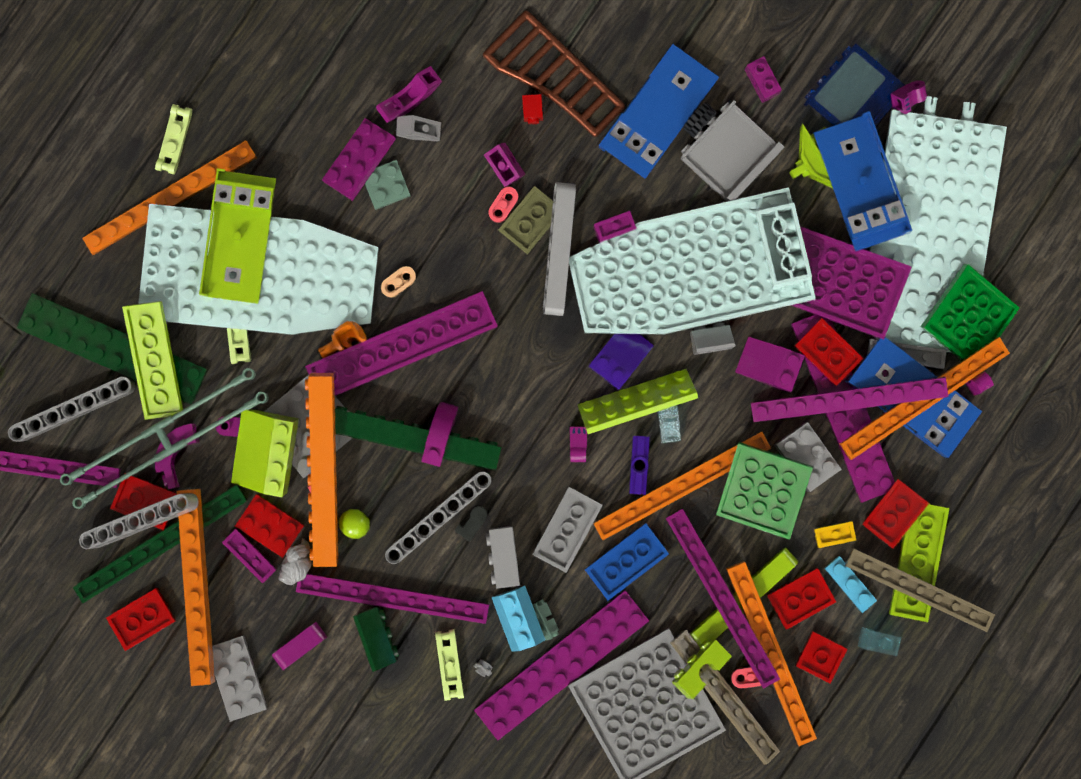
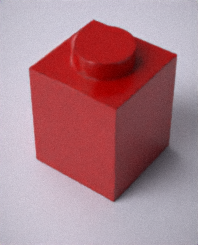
[522,94,543,124]

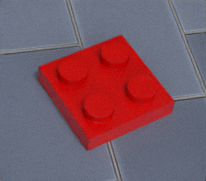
[795,631,848,684]

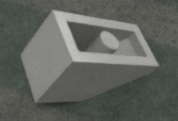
[396,115,441,141]

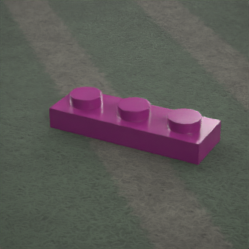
[222,529,277,584]

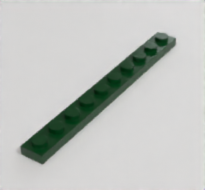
[73,485,248,603]

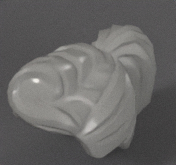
[279,538,311,585]

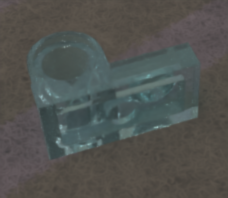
[657,405,681,443]
[857,628,902,656]

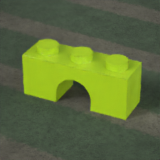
[672,640,732,699]

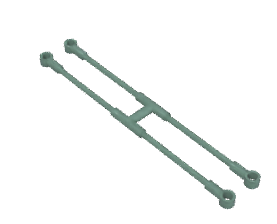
[60,368,269,509]

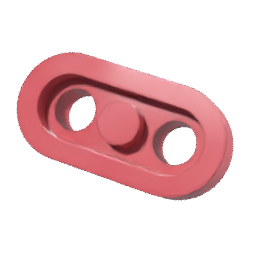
[489,187,518,223]
[731,667,761,688]

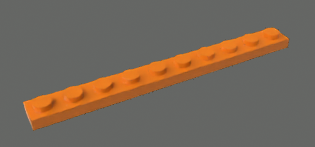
[82,141,257,255]
[839,337,1010,460]
[593,432,771,540]
[726,561,817,746]

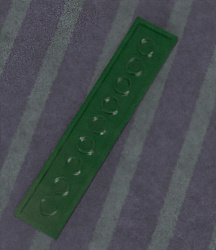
[17,293,208,404]

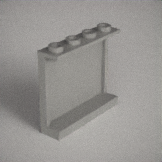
[681,101,784,202]

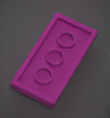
[322,118,396,201]

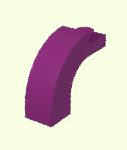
[376,66,442,123]
[421,402,459,467]
[155,423,200,489]

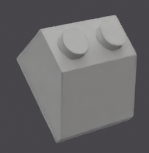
[690,323,735,355]

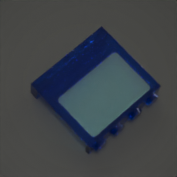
[804,44,905,145]

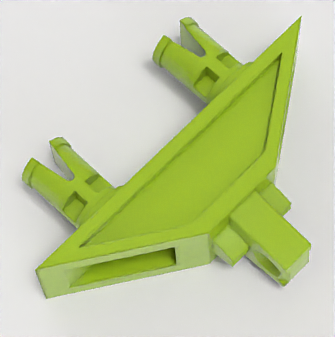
[789,124,833,189]

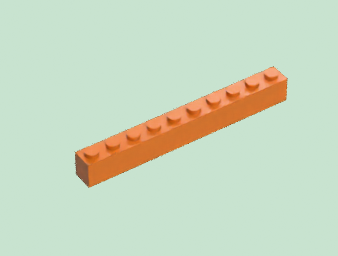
[305,373,338,567]
[177,489,215,686]

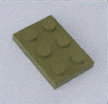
[498,186,553,255]

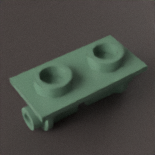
[532,599,559,640]

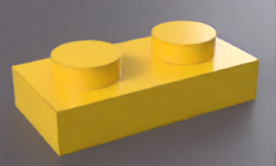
[814,521,856,548]

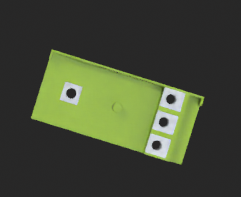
[199,168,276,304]

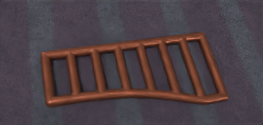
[483,11,625,137]

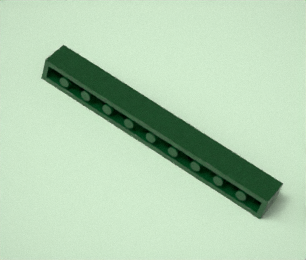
[335,406,501,471]

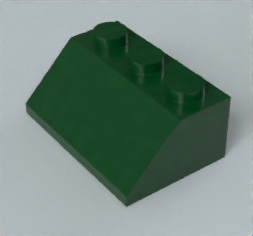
[353,606,399,672]

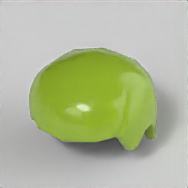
[339,509,370,539]

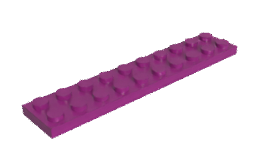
[305,291,498,396]
[791,315,895,503]
[474,590,649,740]

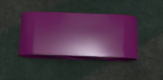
[272,622,328,670]

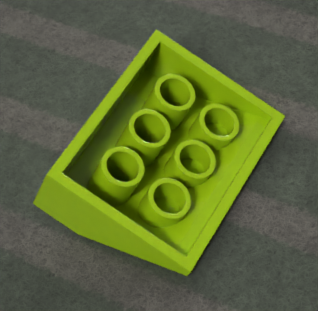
[231,409,299,497]

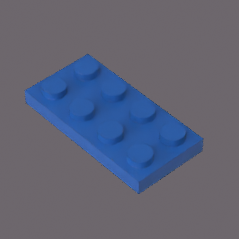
[584,523,669,600]

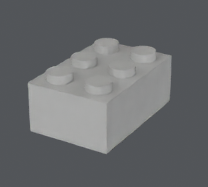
[774,422,842,492]
[486,526,520,589]

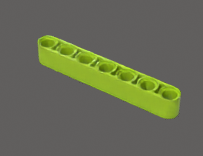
[690,547,799,647]

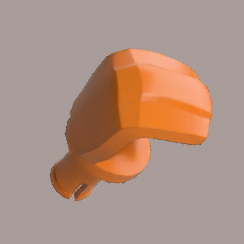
[318,321,367,358]

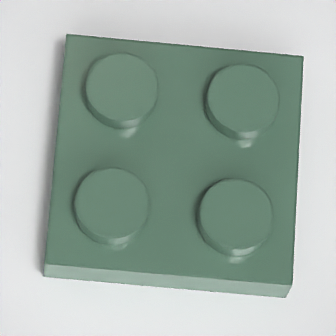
[365,160,411,210]

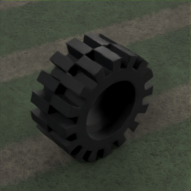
[683,102,717,138]

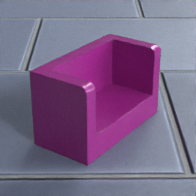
[593,211,637,243]

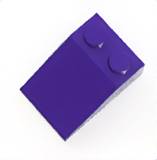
[589,334,654,390]

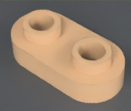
[381,266,416,298]

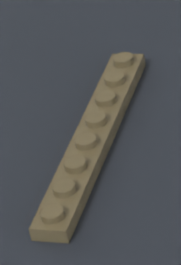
[845,548,995,632]
[670,630,780,765]

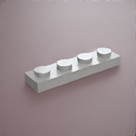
[867,339,947,369]

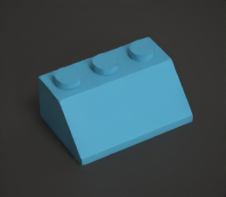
[491,586,545,651]

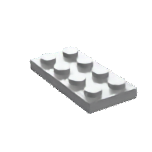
[532,487,603,573]
[212,635,268,722]

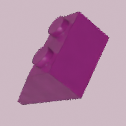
[735,337,805,393]

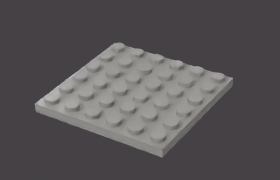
[568,628,726,779]

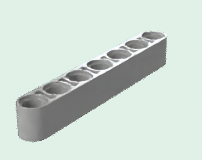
[543,182,576,316]
[8,377,135,442]
[385,472,492,564]
[79,493,199,549]

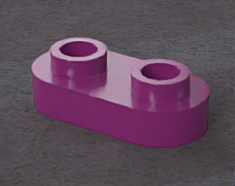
[216,417,240,437]

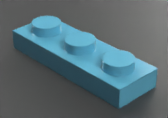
[824,556,877,613]

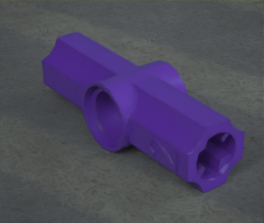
[629,436,650,495]

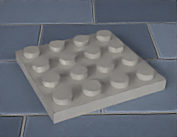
[264,375,352,478]

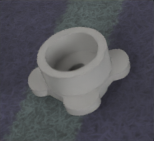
[474,659,493,677]

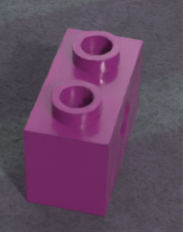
[745,56,782,103]
[484,143,526,187]

